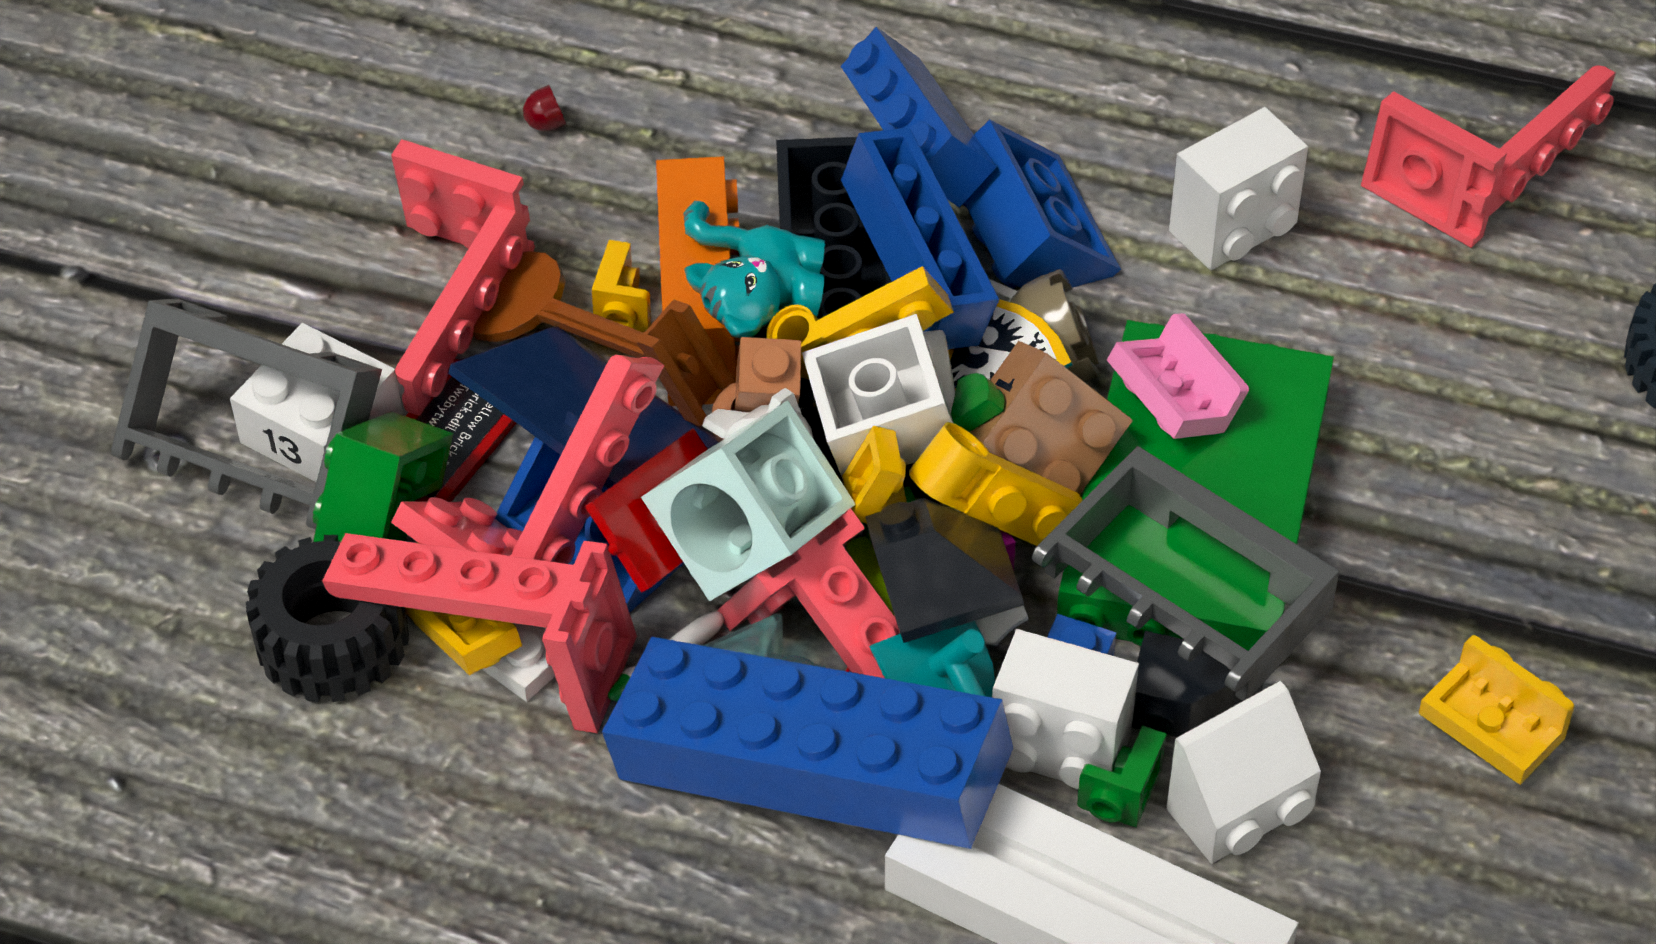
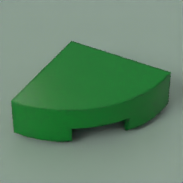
[951,373,1004,432]

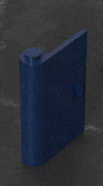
[448,327,719,489]

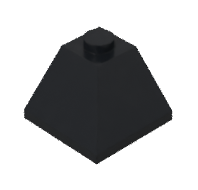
[865,498,1024,643]

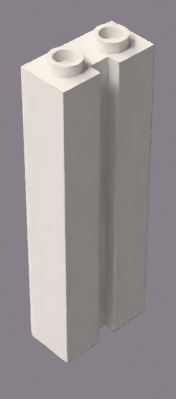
[885,784,1299,944]

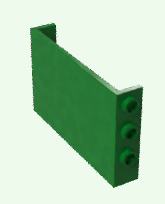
[1056,320,1334,651]

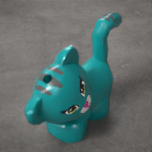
[683,201,825,338]

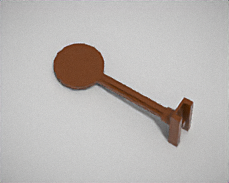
[473,251,736,426]

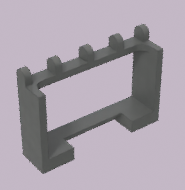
[111,299,382,530]
[1032,446,1339,701]

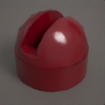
[523,85,567,132]

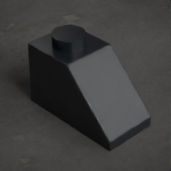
[1132,631,1264,737]

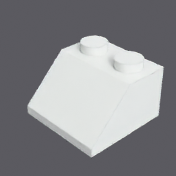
[1166,681,1321,864]

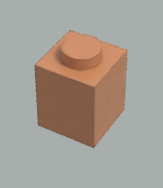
[735,337,801,412]

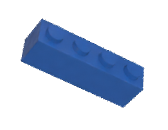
[841,27,997,208]
[841,127,999,350]

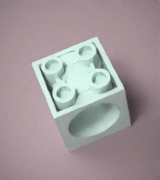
[641,400,855,601]

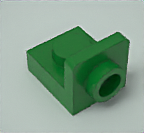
[1077,726,1167,828]

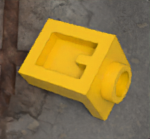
[592,240,651,332]
[842,426,906,524]

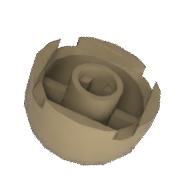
[1010,269,1101,382]

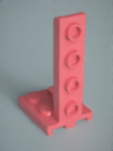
[1361,65,1616,248]
[391,139,535,416]
[391,355,664,564]
[717,508,900,678]
[322,533,637,733]

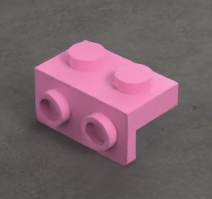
[1107,313,1249,439]

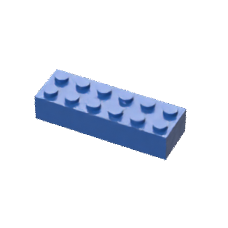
[602,637,1013,849]

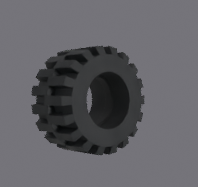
[246,535,409,702]

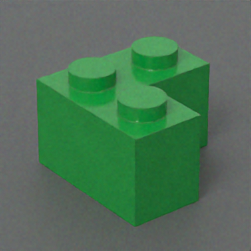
[313,411,454,542]

